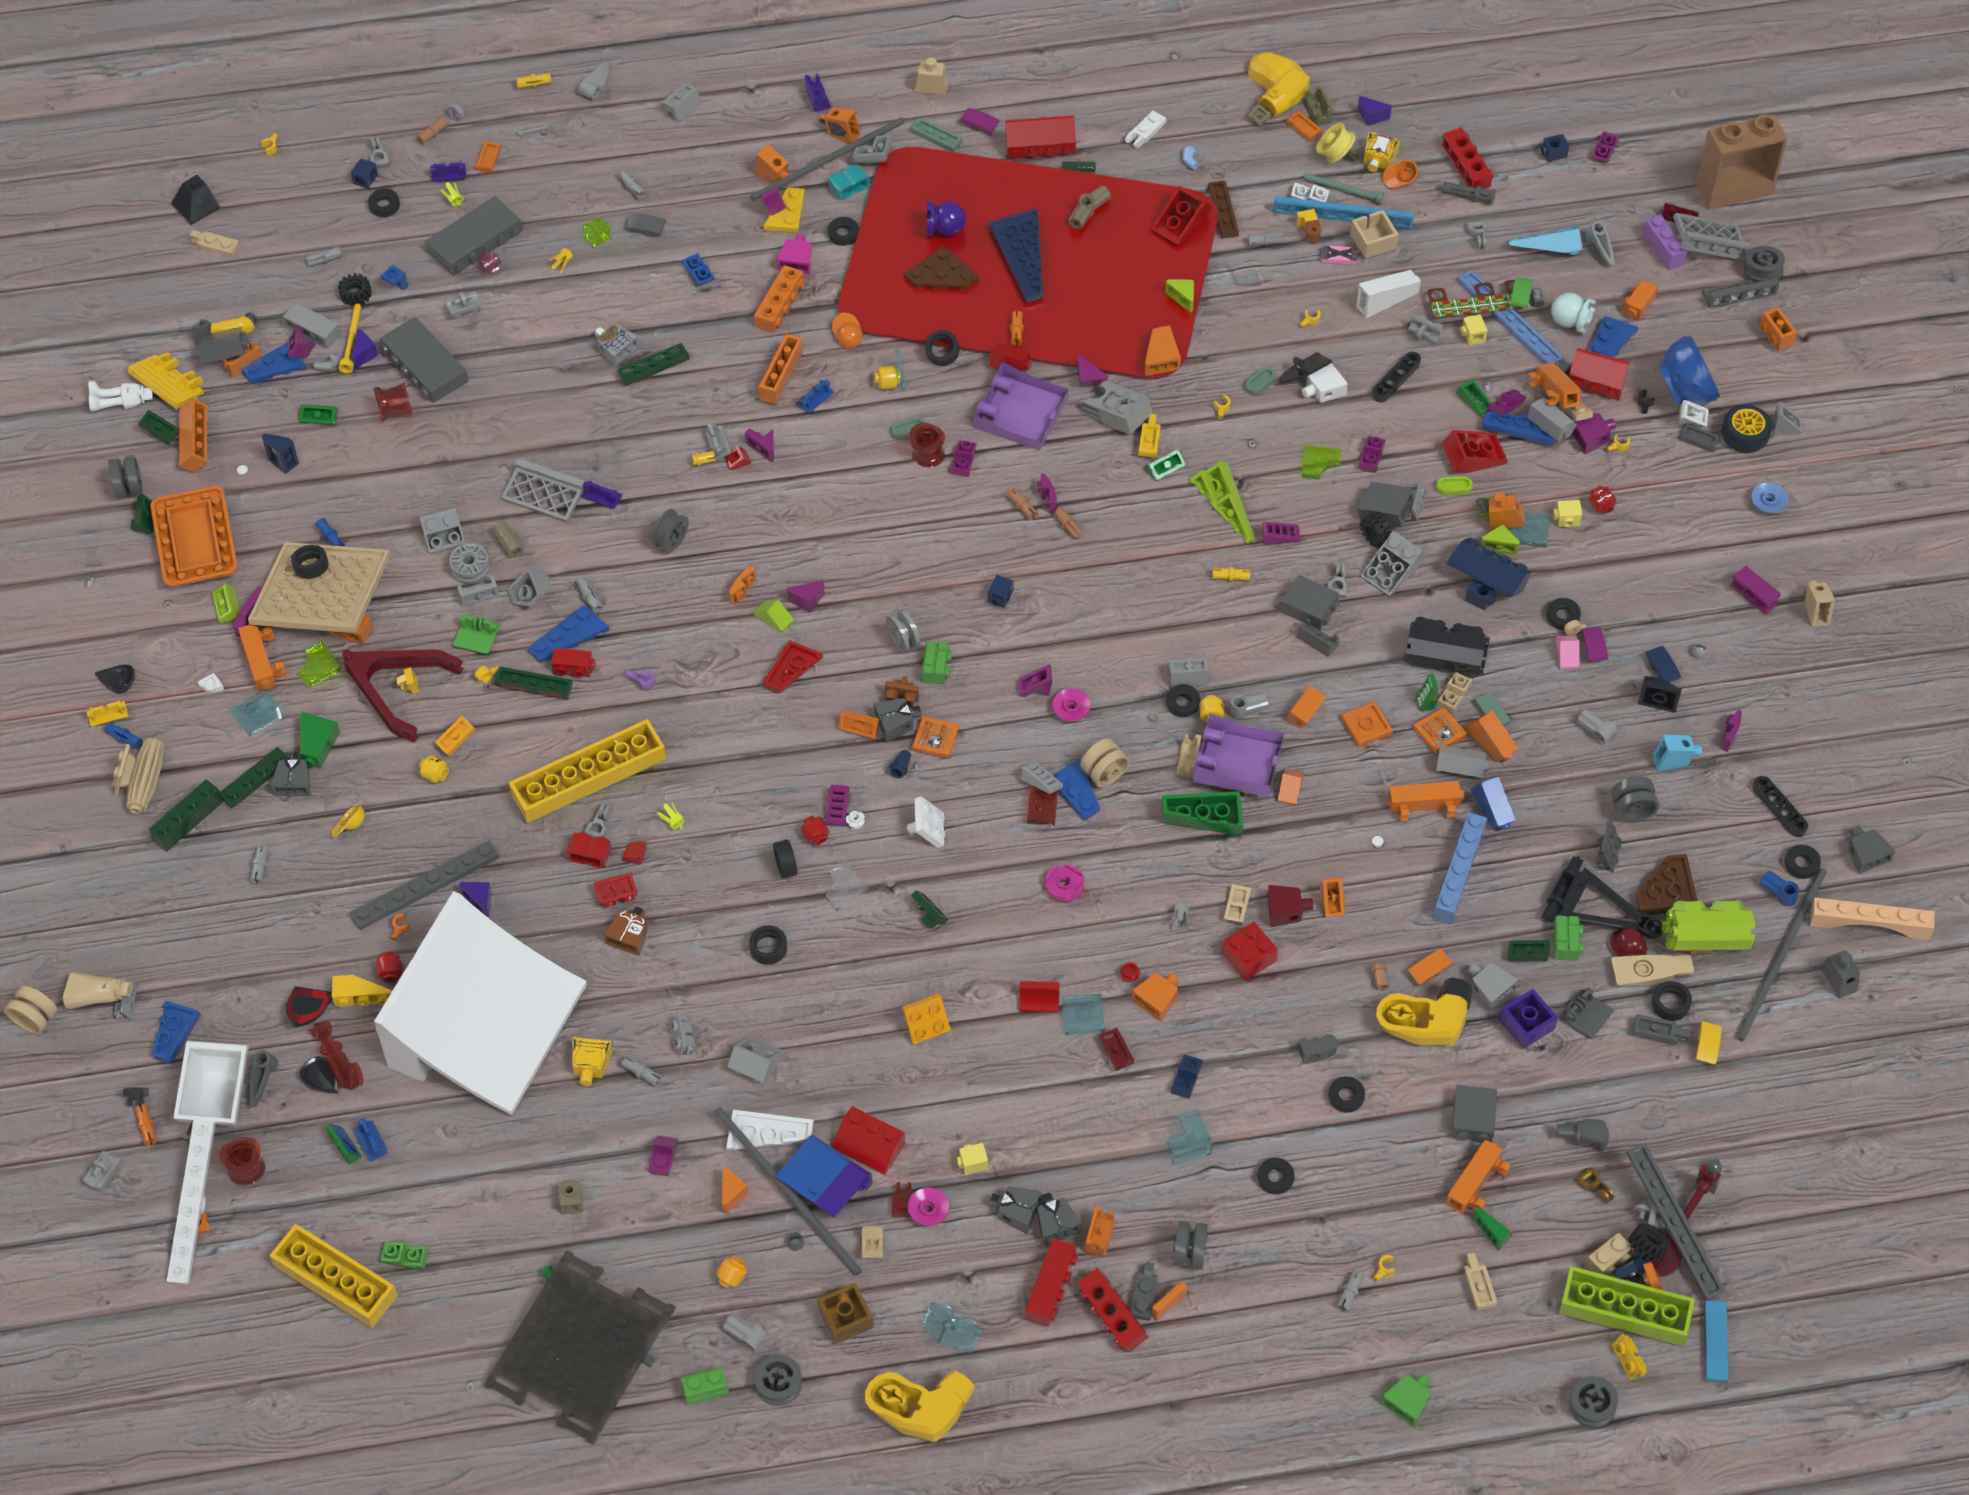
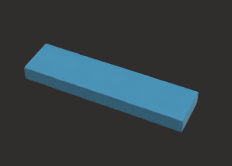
[1704,1300,1728,1383]

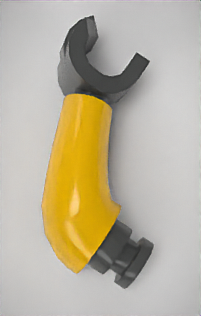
[190,312,257,344]

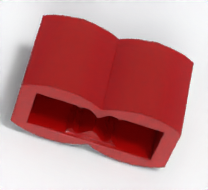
[566,832,612,868]

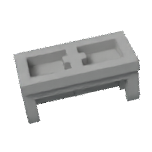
[662,83,701,122]
[457,574,499,607]
[1169,658,1209,688]

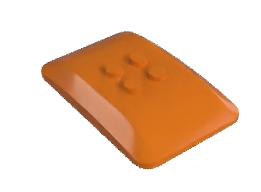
[151,486,238,587]

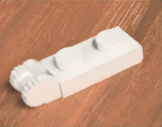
[1125,111,1166,148]

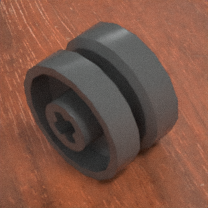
[108,455,143,499]
[1611,776,1659,822]
[1173,1220,1208,1270]

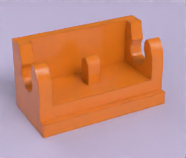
[222,341,262,378]
[1286,685,1327,729]
[1085,1206,1115,1257]

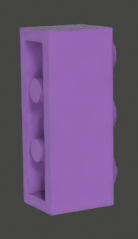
[1642,214,1687,270]

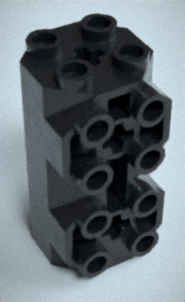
[1404,617,1490,674]

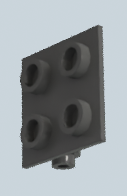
[1596,818,1622,873]
[1559,987,1614,1039]

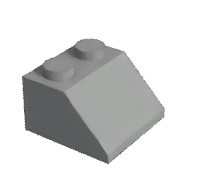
[727,1036,785,1083]

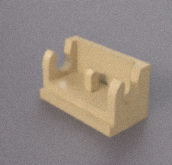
[1176,734,1201,778]

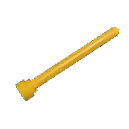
[339,304,361,374]

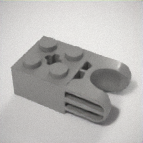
[1081,380,1153,435]

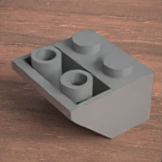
[418,505,465,553]

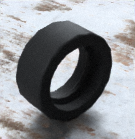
[925,330,960,366]
[291,544,329,579]
[773,839,798,879]
[749,925,787,965]
[1652,981,1692,1021]

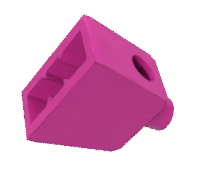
[777,234,811,275]

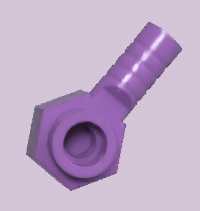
[625,669,656,690]

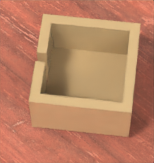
[1350,210,1399,259]

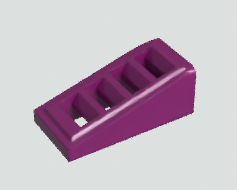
[1262,522,1301,544]
[825,785,850,827]

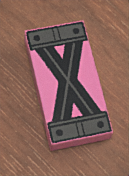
[1322,245,1358,265]

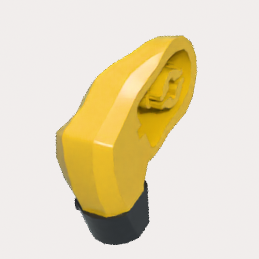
[1376,978,1472,1046]

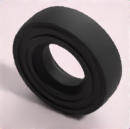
[368,188,400,217]
[828,217,859,246]
[1546,598,1581,630]
[1166,684,1200,717]
[1784,844,1821,879]
[1328,1076,1365,1113]
[1257,1157,1295,1195]

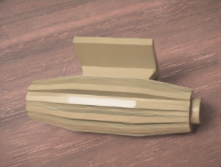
[112,738,164,814]

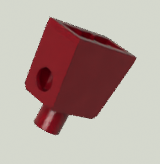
[1267,885,1313,927]

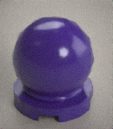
[927,201,966,236]

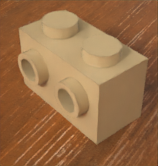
[1585,1233,1633,1276]

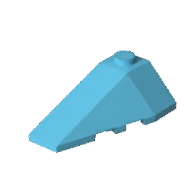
[1509,225,1583,255]

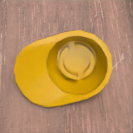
[332,804,365,839]

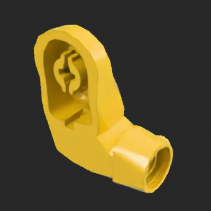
[1248,52,1310,119]
[865,1370,975,1442]

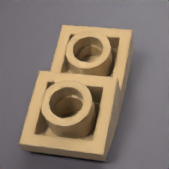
[1437,672,1473,713]

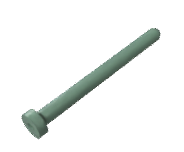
[1303,173,1384,205]

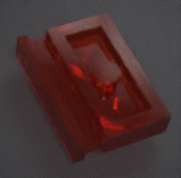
[1027,787,1058,825]

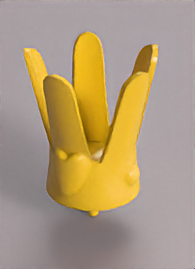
[548,248,573,273]

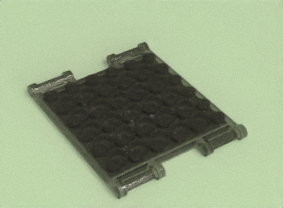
[484,1250,675,1445]

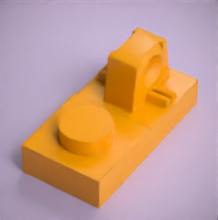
[435,715,476,757]

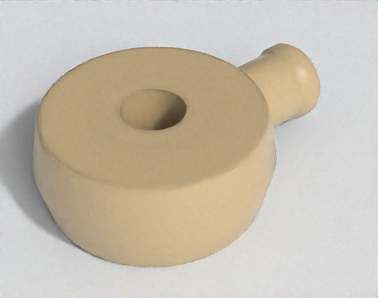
[1564,620,1586,636]

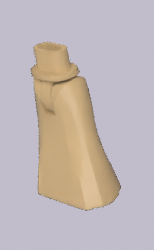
[63,972,133,1009]

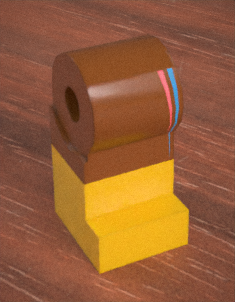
[1296,209,1322,244]

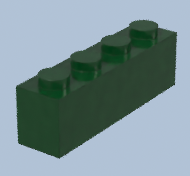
[149,779,223,852]

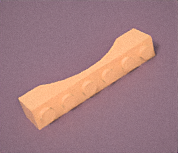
[1810,898,1935,940]

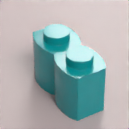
[829,165,869,200]

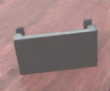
[1297,618,1339,657]

